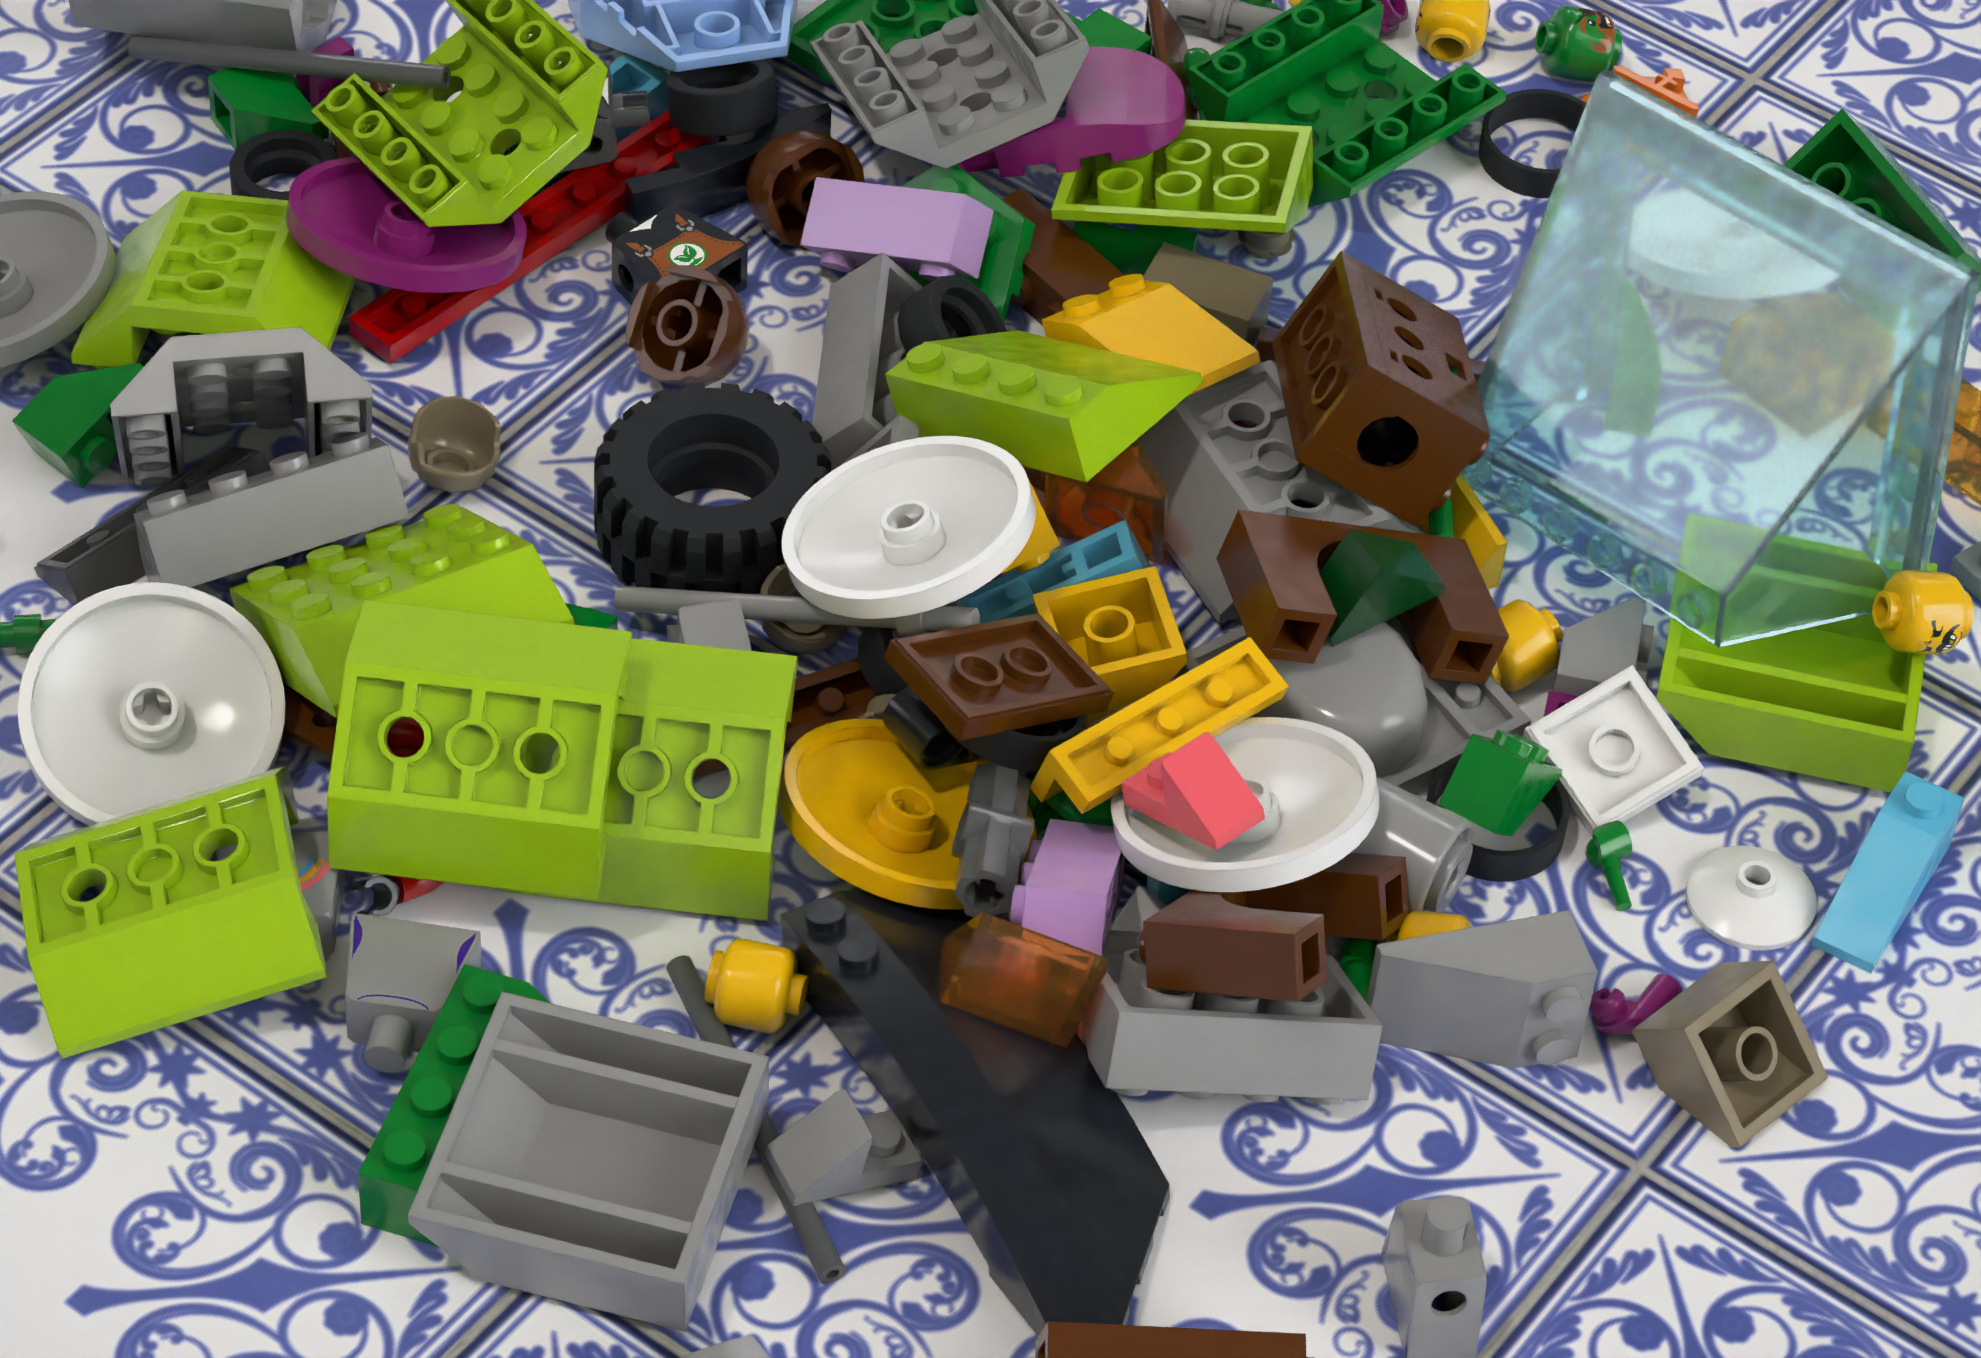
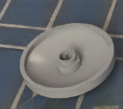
[0,191,116,368]

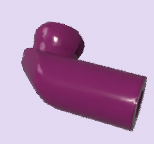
[1589,974,1682,1036]

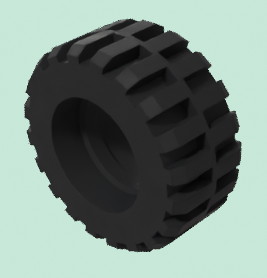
[594,383,832,594]

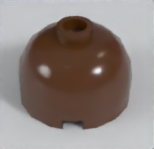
[746,130,865,250]
[625,265,750,388]

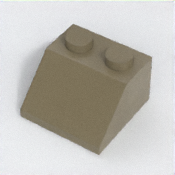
[1632,960,1828,1148]

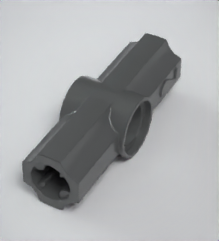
[951,762,1034,921]

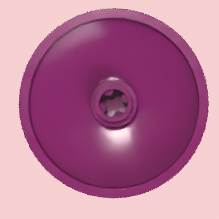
[285,156,527,293]

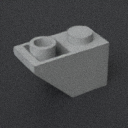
[1552,597,1654,696]

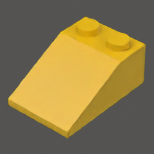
[1042,274,1261,396]

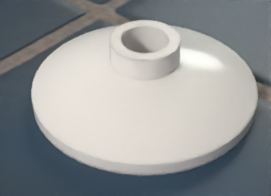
[1686,846,1817,951]

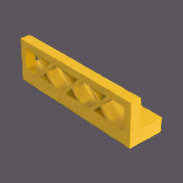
[1030,637,1289,814]

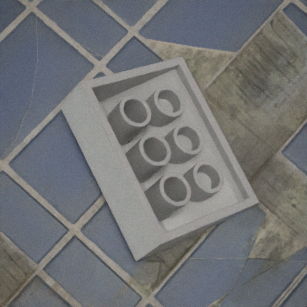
[1069,930,1383,1105]

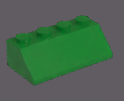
[1762,108,1981,336]
[358,964,550,1247]

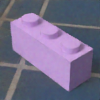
[800,177,994,282]
[1010,819,1126,960]

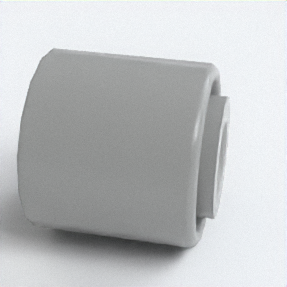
[1351,777,1473,913]

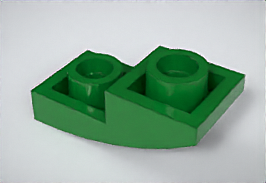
[1072,221,1198,275]

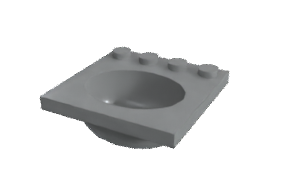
[1177,617,1531,794]

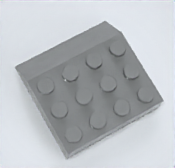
[408,992,769,1332]

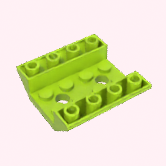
[311,0,608,227]
[71,190,356,369]
[327,600,632,901]
[503,638,798,921]
[14,766,327,1059]

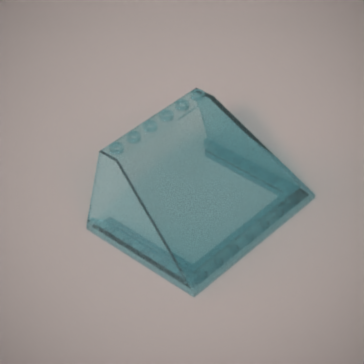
[1460,69,1980,647]

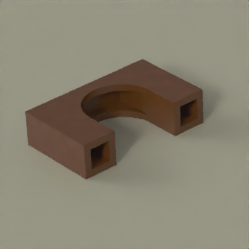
[1216,510,1509,684]
[1139,853,1409,1002]

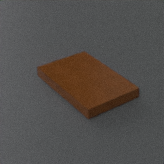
[883,613,1114,741]

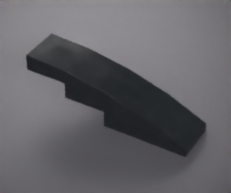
[625,103,832,222]

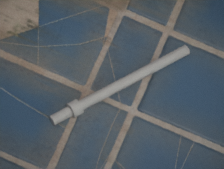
[614,586,980,636]

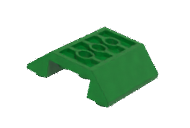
[1187,0,1507,207]

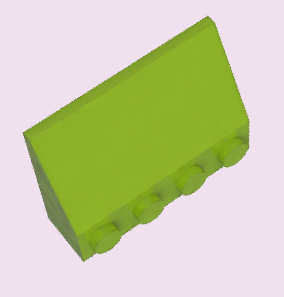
[1051,119,1314,233]
[885,330,1203,482]

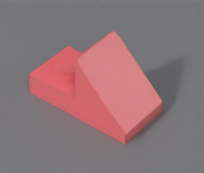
[1121,732,1265,850]

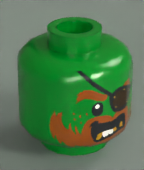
[1535,5,1622,82]

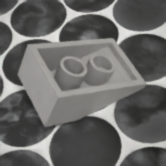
[1366,910,1598,1069]

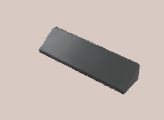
[34,445,270,605]

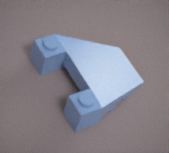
[568,0,798,72]

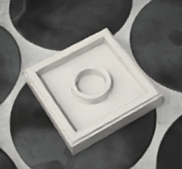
[1523,665,1704,836]

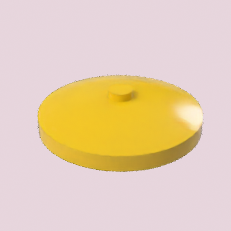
[778,719,1037,910]

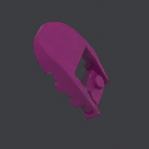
[958,46,1186,178]

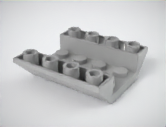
[68,0,337,52]
[809,0,1090,168]
[110,327,373,486]
[1107,360,1429,624]

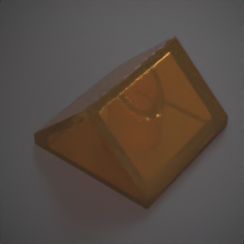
[1045,440,1169,565]
[940,912,1110,1048]

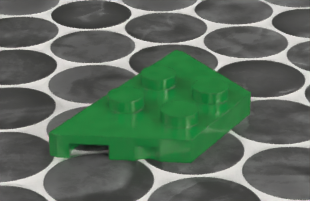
[900,164,1035,331]

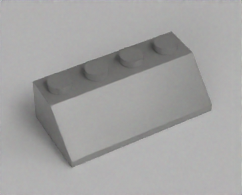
[812,252,959,470]
[133,432,410,587]

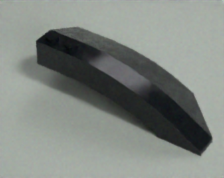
[780,891,1170,1336]

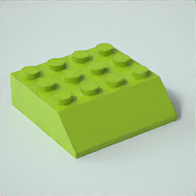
[229,504,575,718]
[1656,514,1938,792]

